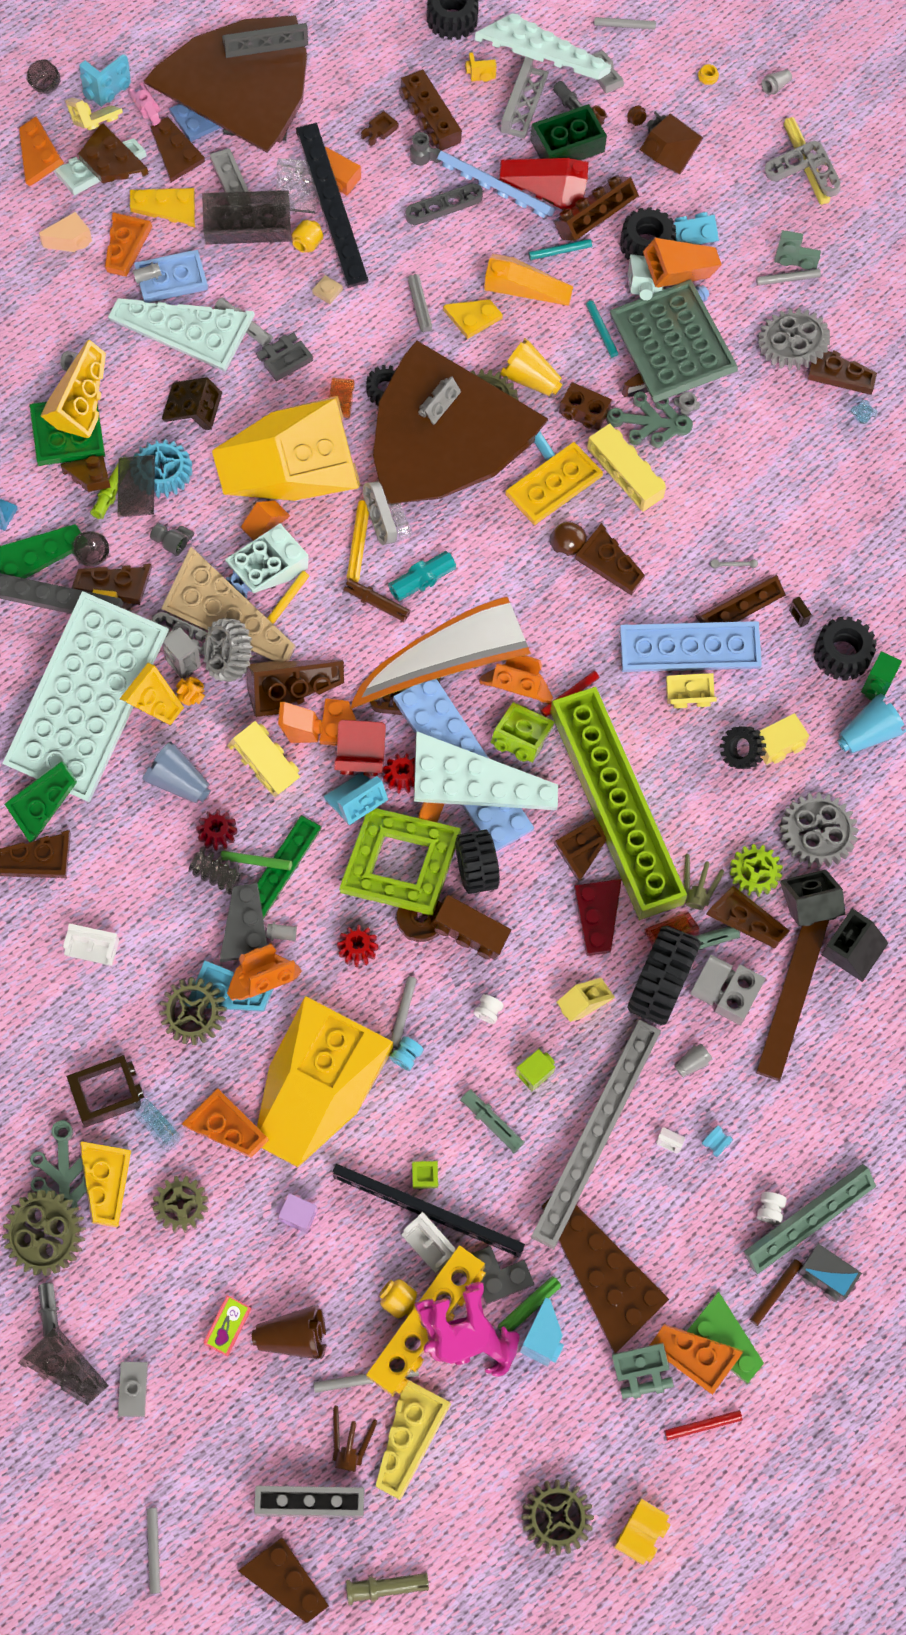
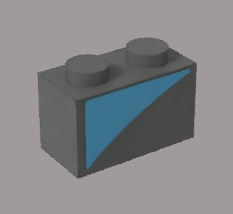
[798,1243,862,1303]

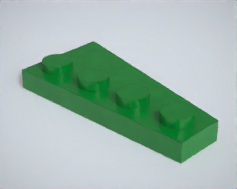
[0,524,88,579]

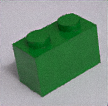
[861,651,902,701]

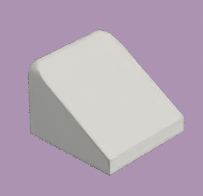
[656,1127,685,1154]

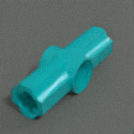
[388,551,457,602]

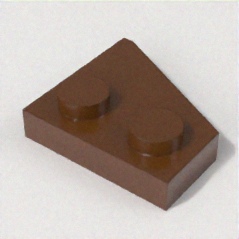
[554,818,606,882]

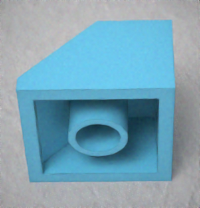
[520,1298,564,1367]

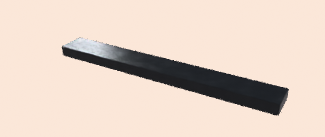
[332,1164,525,1257]

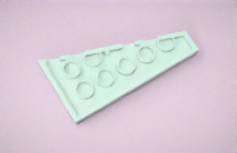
[475,13,611,80]

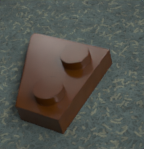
[61,455,111,492]

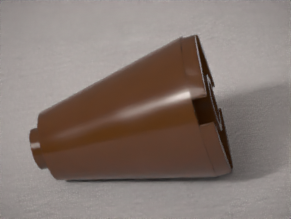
[252,1305,326,1359]

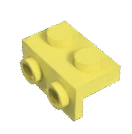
[666,673,717,708]

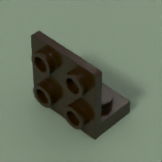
[162,377,223,430]

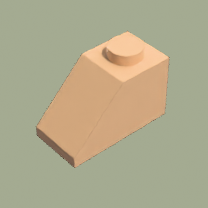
[39,212,92,252]

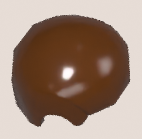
[550,522,587,556]

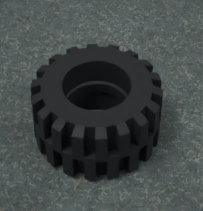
[427,0,479,40]
[620,207,676,260]
[814,617,877,681]
[455,829,500,894]

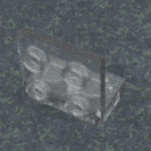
[273,158,318,214]

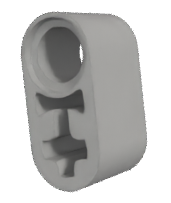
[690,955,733,1006]

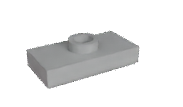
[118,1362,148,1417]

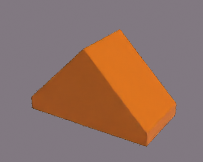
[241,500,290,541]

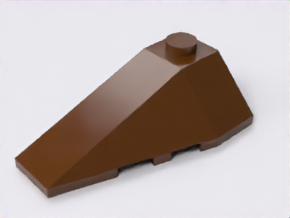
[246,659,344,717]

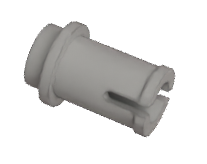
[132,262,162,284]
[266,922,297,942]

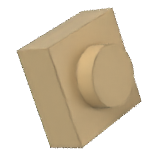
[312,275,343,304]

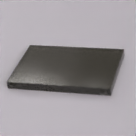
[117,455,155,517]

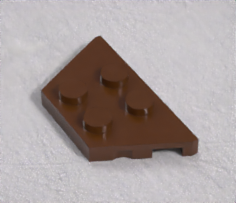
[78,123,149,184]

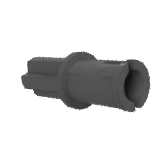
[553,81,583,110]
[38,1283,60,1337]

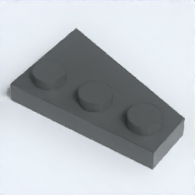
[220,883,267,963]

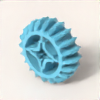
[131,439,193,499]

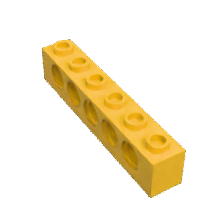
[366,1245,486,1397]

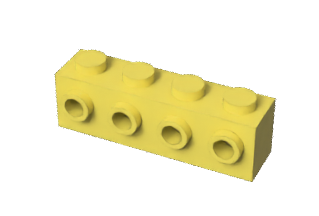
[587,424,666,512]

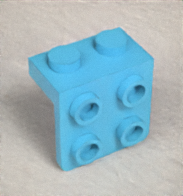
[79,54,131,107]

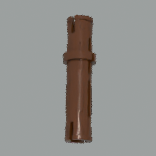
[343,578,411,623]

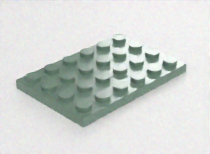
[610,280,738,403]

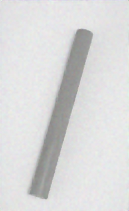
[313,1367,419,1393]

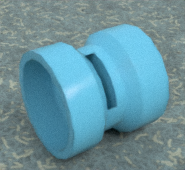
[390,1036,424,1071]

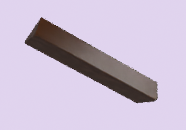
[695,575,786,623]

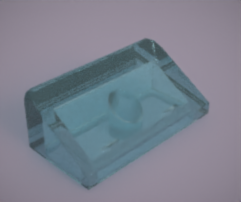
[135,1099,181,1152]

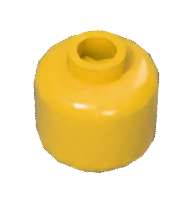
[291,220,324,253]
[379,1279,418,1319]

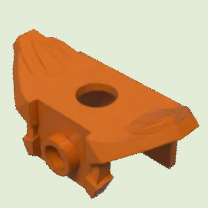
[479,655,553,704]
[227,943,302,1001]

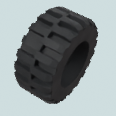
[627,925,701,1025]

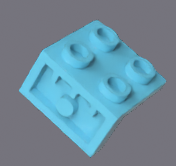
[324,772,388,825]

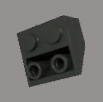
[821,908,888,982]

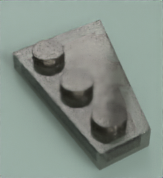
[18,1326,109,1406]

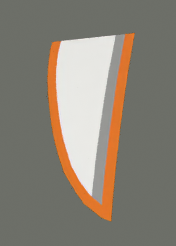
[351,597,531,709]

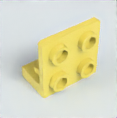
[65,97,123,130]

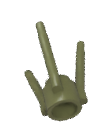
[684,854,724,910]

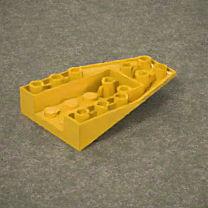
[212,396,360,501]
[257,996,393,1168]

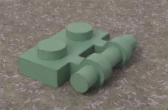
[612,1343,674,1399]

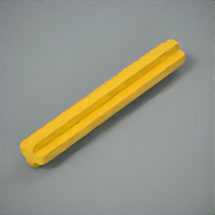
[347,500,369,583]

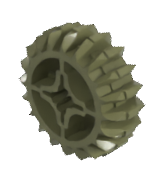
[159,977,227,1045]
[521,1479,594,1556]

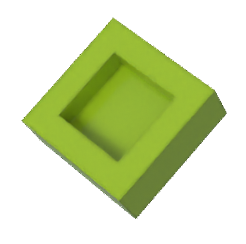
[412,1161,438,1189]

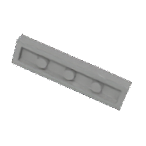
[501,56,549,139]

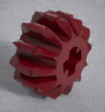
[196,809,238,852]

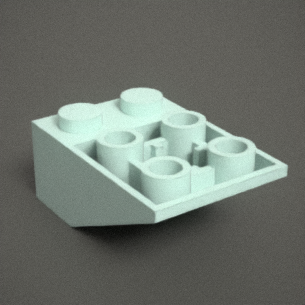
[225,523,309,593]

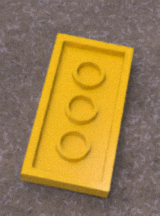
[505,442,603,526]

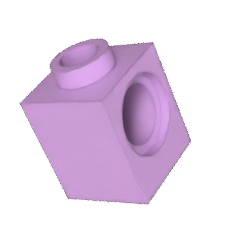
[276,1193,318,1233]

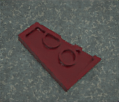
[574,879,622,956]

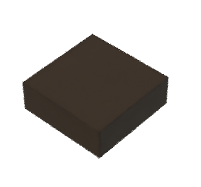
[789,596,812,627]

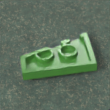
[687,1292,764,1384]

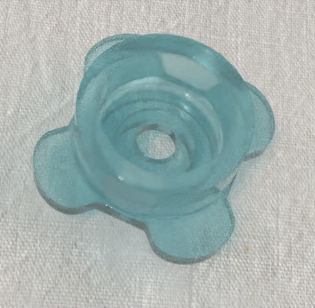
[851,400,878,424]

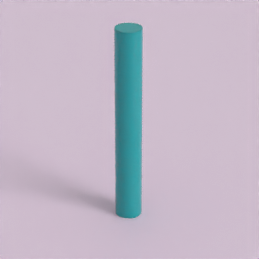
[528,239,592,260]
[586,300,619,358]

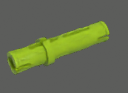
[90,457,132,519]

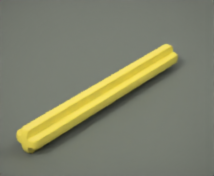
[783,117,831,205]

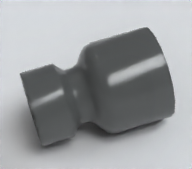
[410,132,441,166]
[150,523,195,556]

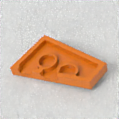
[19,116,64,186]
[105,212,153,277]
[182,1088,269,1158]
[649,1324,743,1395]

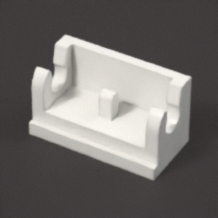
[63,923,119,966]
[401,1212,456,1274]

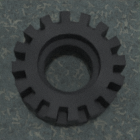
[366,365,397,406]
[720,726,767,769]

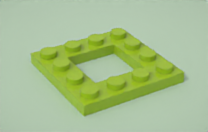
[339,808,461,916]

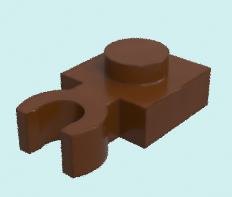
[361,111,399,146]

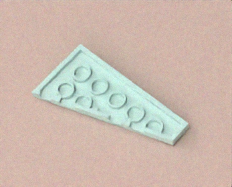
[108,298,255,372]
[414,732,558,810]

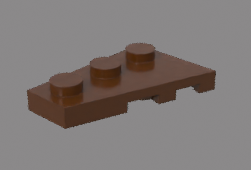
[150,116,205,182]
[72,564,152,605]
[0,830,71,878]
[706,886,790,948]

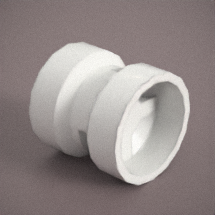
[756,1192,787,1225]

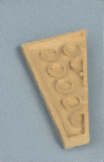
[161,547,296,661]

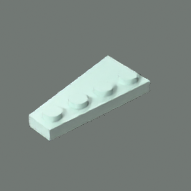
[53,138,146,196]

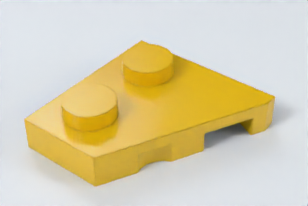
[443,299,503,339]

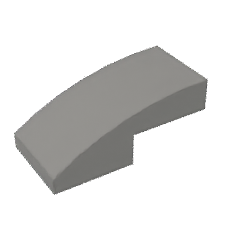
[592,50,624,93]

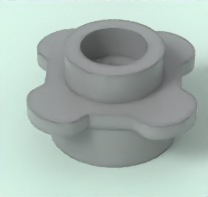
[674,392,700,415]

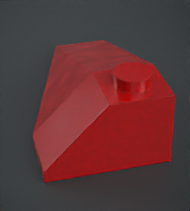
[499,158,589,209]

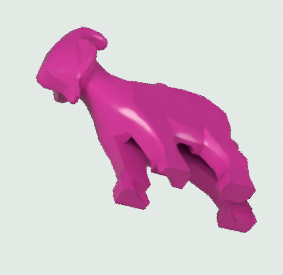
[415,1282,520,1377]

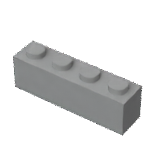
[254,1486,364,1518]

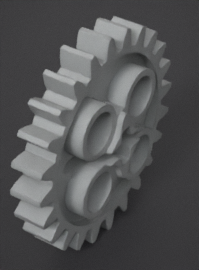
[759,308,830,370]
[780,792,859,868]

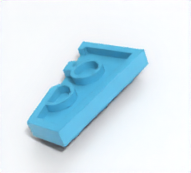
[188,961,274,1012]

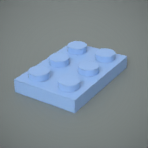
[134,250,208,303]

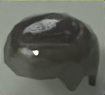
[27,59,61,94]
[72,531,109,566]

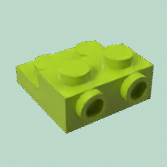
[490,702,555,763]

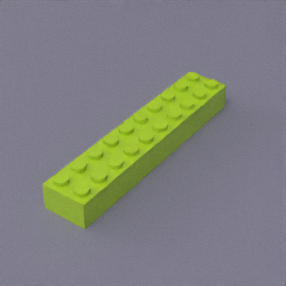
[551,687,687,921]

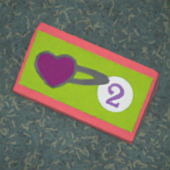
[204,1295,251,1356]

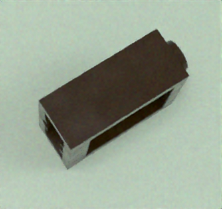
[66,1055,145,1128]

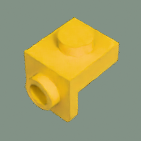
[465,52,497,82]

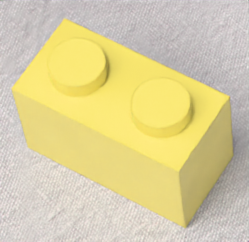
[759,713,809,765]

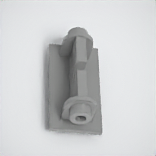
[418,377,461,425]

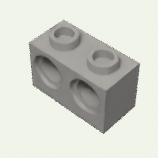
[162,627,201,679]
[714,964,766,1026]

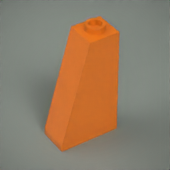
[643,238,722,288]

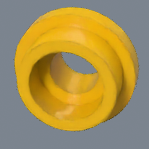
[698,64,719,85]

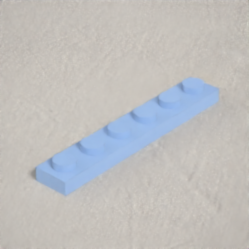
[437,151,556,218]

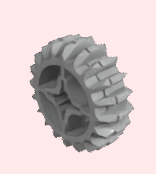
[202,618,253,682]

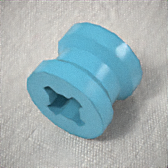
[702,1125,734,1158]

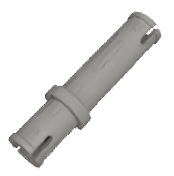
[214,297,273,346]

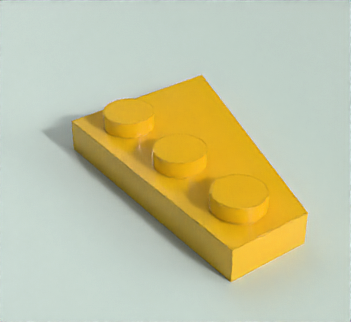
[130,188,195,228]
[120,663,184,725]
[79,1142,131,1228]

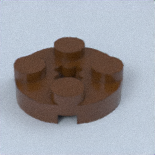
[397,901,441,942]

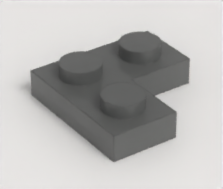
[472,1246,534,1305]

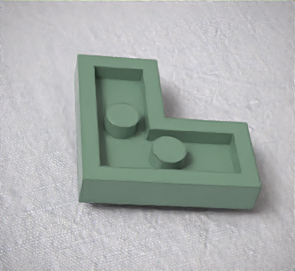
[774,230,821,270]

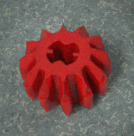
[383,753,415,794]
[337,925,379,968]

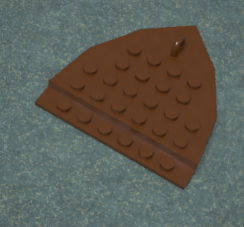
[144,15,308,153]
[373,340,548,504]

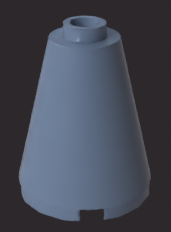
[142,741,211,803]

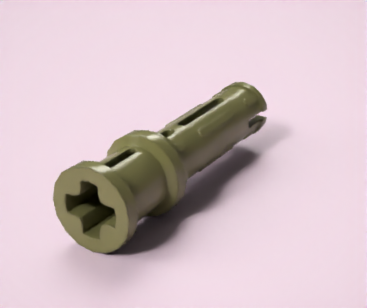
[346,1572,429,1606]

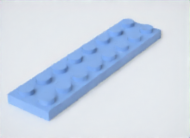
[393,679,534,852]

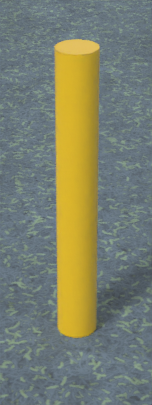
[267,571,309,624]

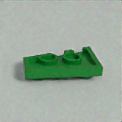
[4,761,77,843]

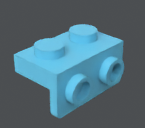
[673,212,719,245]

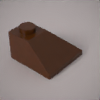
[639,114,704,174]

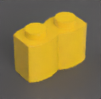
[613,1499,671,1565]

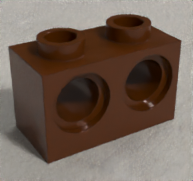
[559,382,612,431]

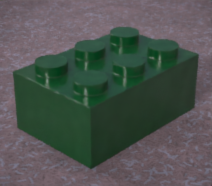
[530,104,607,160]

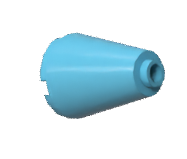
[837,693,906,754]

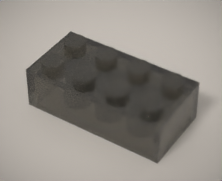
[202,190,292,245]

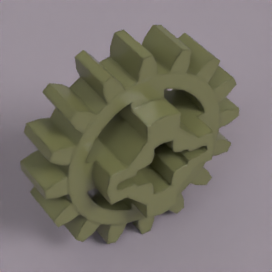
[152,1176,209,1233]

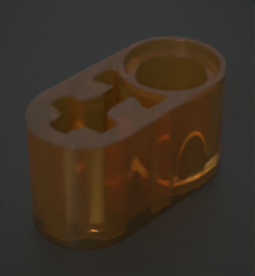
[329,377,355,418]

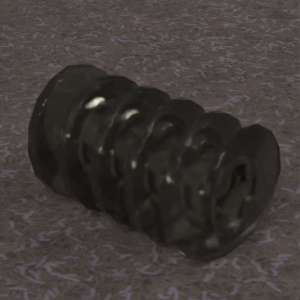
[188,847,243,895]

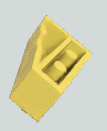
[227,721,300,797]

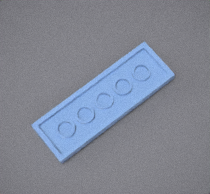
[620,621,762,672]

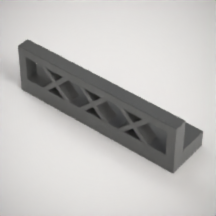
[222,23,308,58]

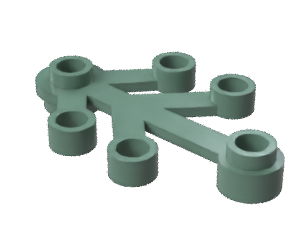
[606,392,693,448]
[30,1121,87,1215]

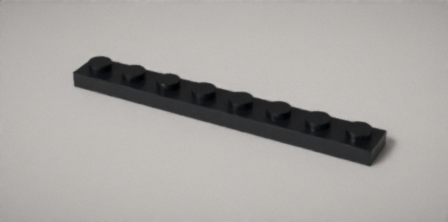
[296,122,369,288]

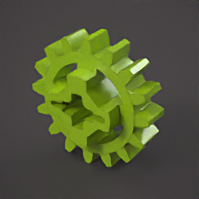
[729,844,783,897]

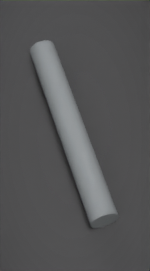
[594,17,656,30]
[756,269,821,286]
[391,976,417,1049]
[147,1508,161,1594]

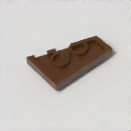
[807,350,877,395]
[575,523,645,596]
[238,1538,329,1623]

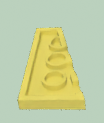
[376,1379,451,1500]

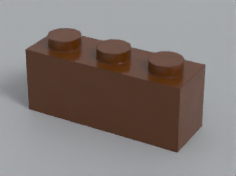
[430,895,512,959]

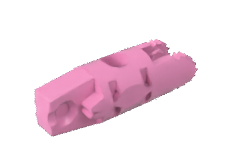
[128,82,161,126]

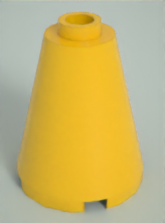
[500,338,563,396]

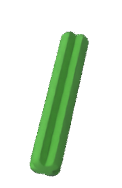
[498,1276,561,1332]

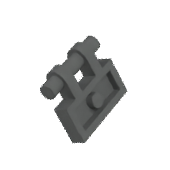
[256,332,313,382]

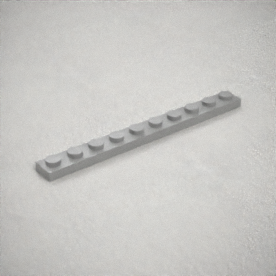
[531,1020,661,1250]

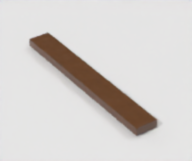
[756,920,829,1081]

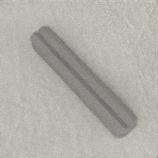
[408,274,432,332]

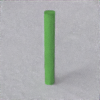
[220,851,292,870]

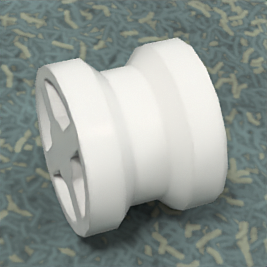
[473,994,504,1024]

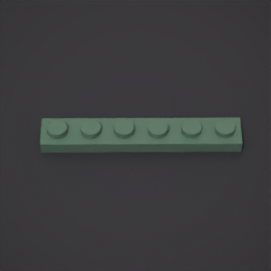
[744,1164,876,1274]

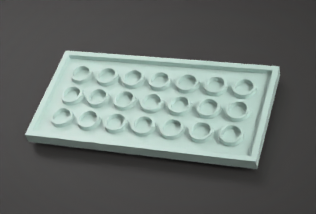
[2,591,169,802]

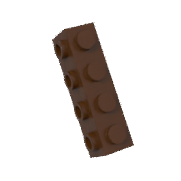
[399,69,462,151]
[553,175,639,241]

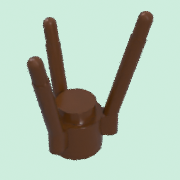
[332,1405,377,1472]

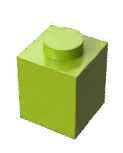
[515,1049,555,1092]

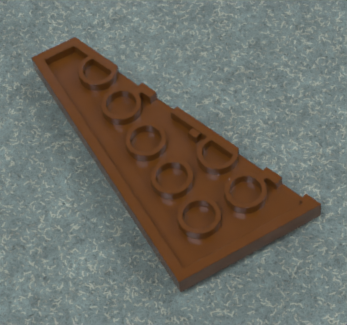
[541,1198,669,1354]

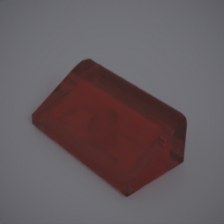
[644,912,700,947]

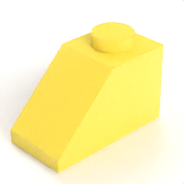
[557,978,615,1022]

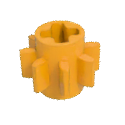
[176,677,205,706]

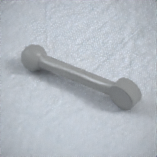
[710,559,758,569]

